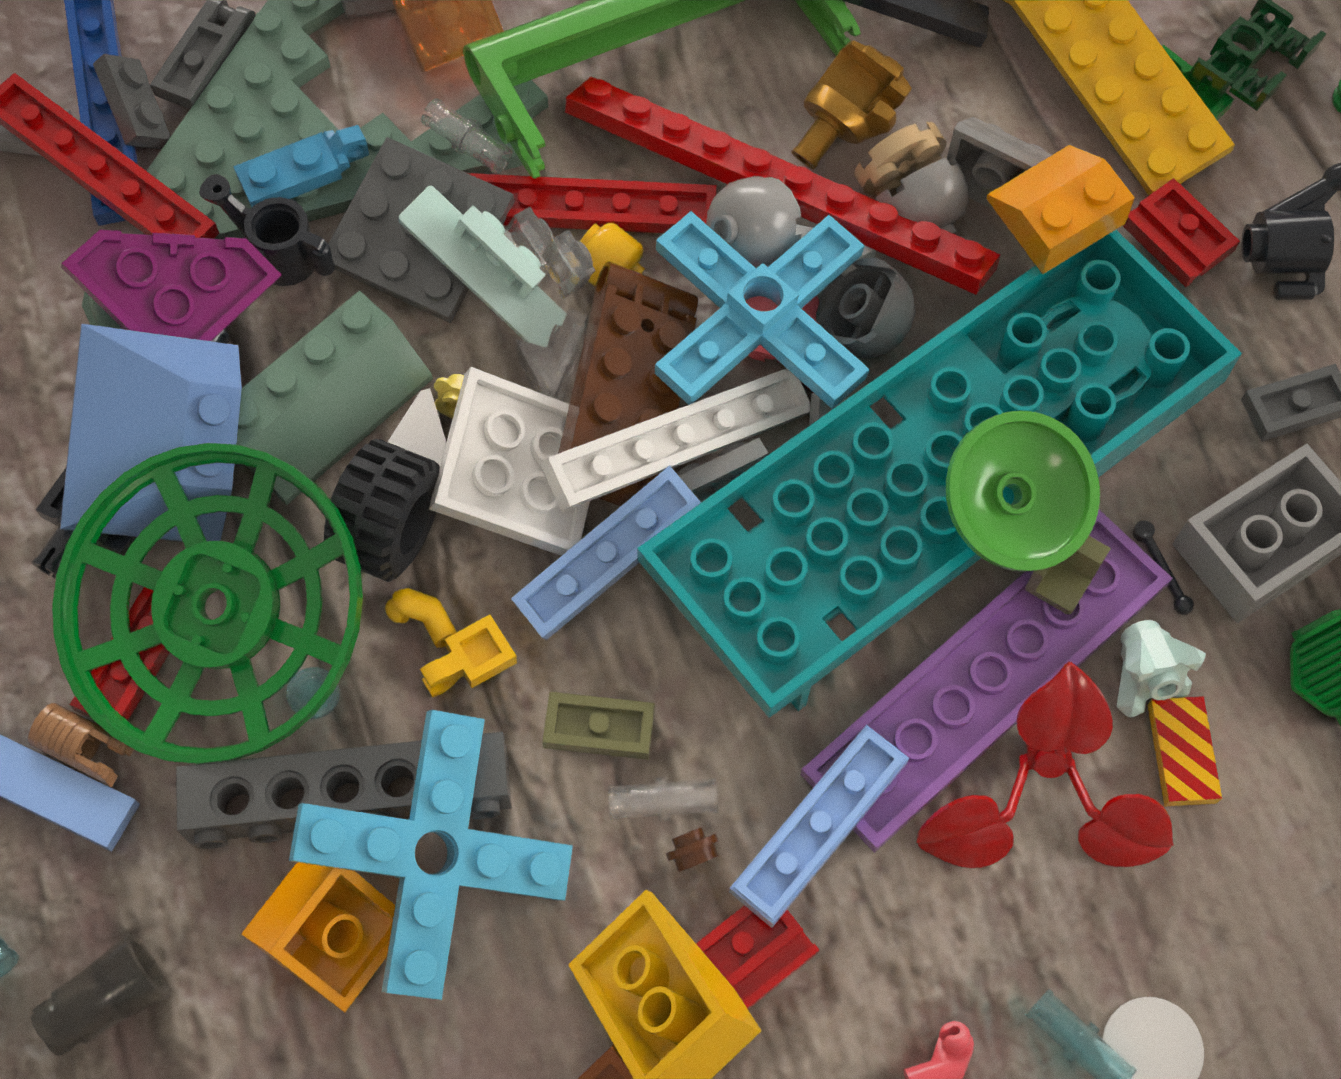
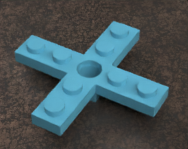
[655,211,869,409]
[289,710,573,1000]

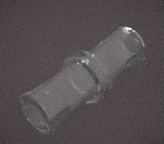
[421,98,513,174]
[608,777,719,821]

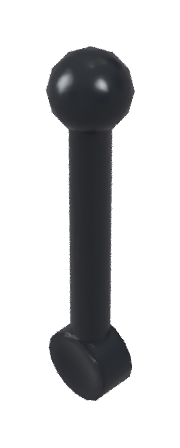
[1133,520,1194,615]

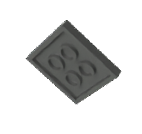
[329,137,515,323]

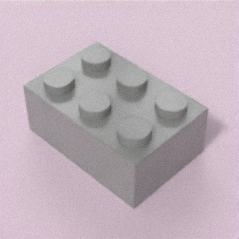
[1172,444,1341,624]

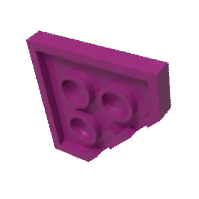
[61,229,281,342]

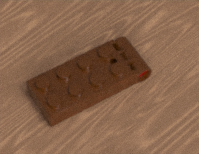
[558,261,698,506]

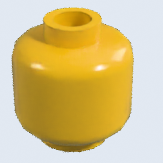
[572,223,645,287]

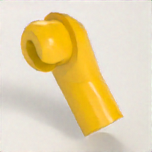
[385,588,457,648]

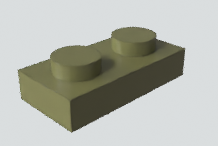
[542,692,655,760]

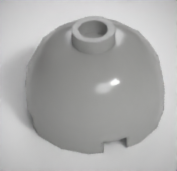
[875,157,969,234]
[706,176,802,268]

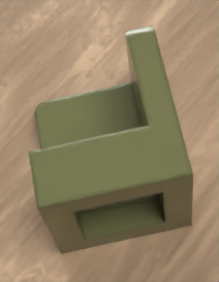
[1024,536,1111,614]

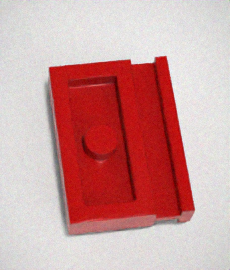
[1123,178,1240,287]
[696,905,820,1010]

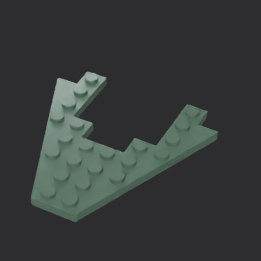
[147,0,549,239]

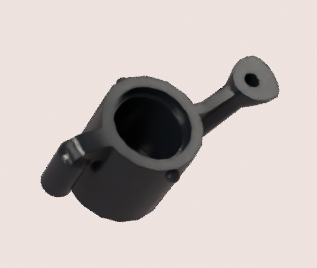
[1241,163,1341,300]
[199,174,335,286]

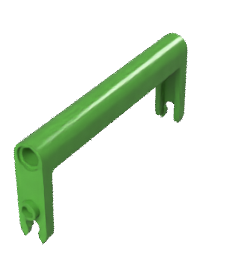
[463,0,861,178]

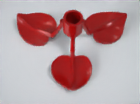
[916,662,1174,868]

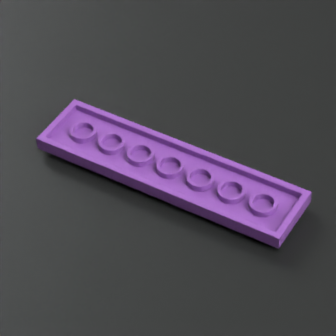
[800,510,1173,853]

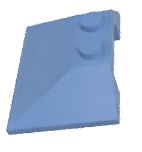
[60,324,242,542]

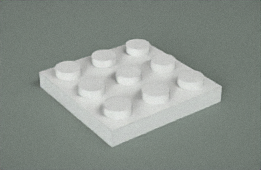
[429,367,590,556]

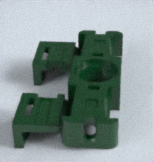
[1188,0,1326,111]

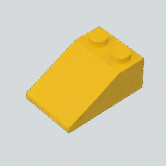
[568,890,762,1079]

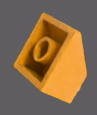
[986,145,1135,274]
[241,862,395,1013]

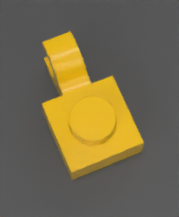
[420,614,517,698]

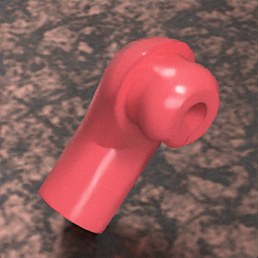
[903,1021,974,1079]

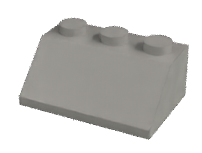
[947,117,1051,210]

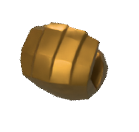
[791,40,912,170]

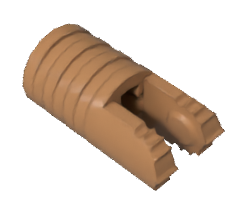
[28,703,134,787]

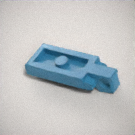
[233,125,369,208]

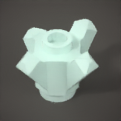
[1117,620,1206,717]

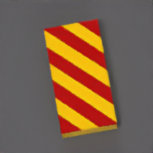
[1147,696,1222,807]

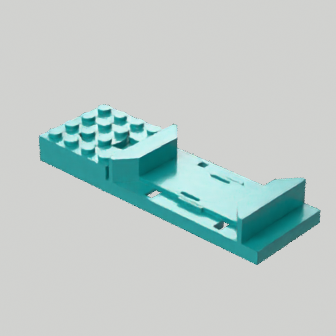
[637,230,1242,718]

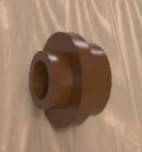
[665,827,719,872]

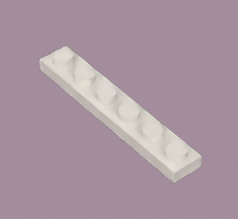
[540,368,811,512]

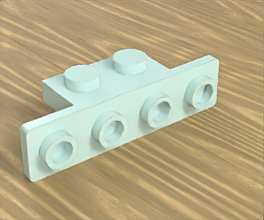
[398,186,571,353]

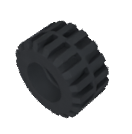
[324,439,440,582]

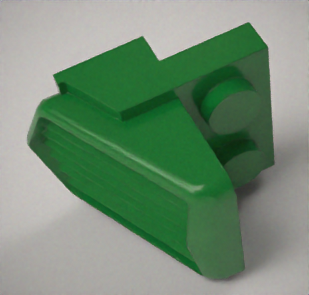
[1290,609,1341,726]

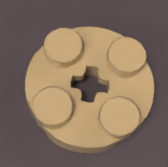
[854,122,946,197]

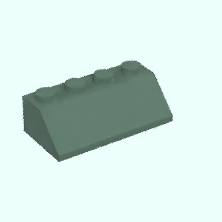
[236,290,433,505]

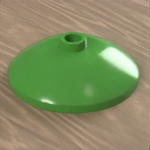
[946,411,1100,572]

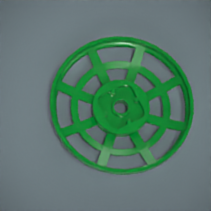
[52,443,363,764]

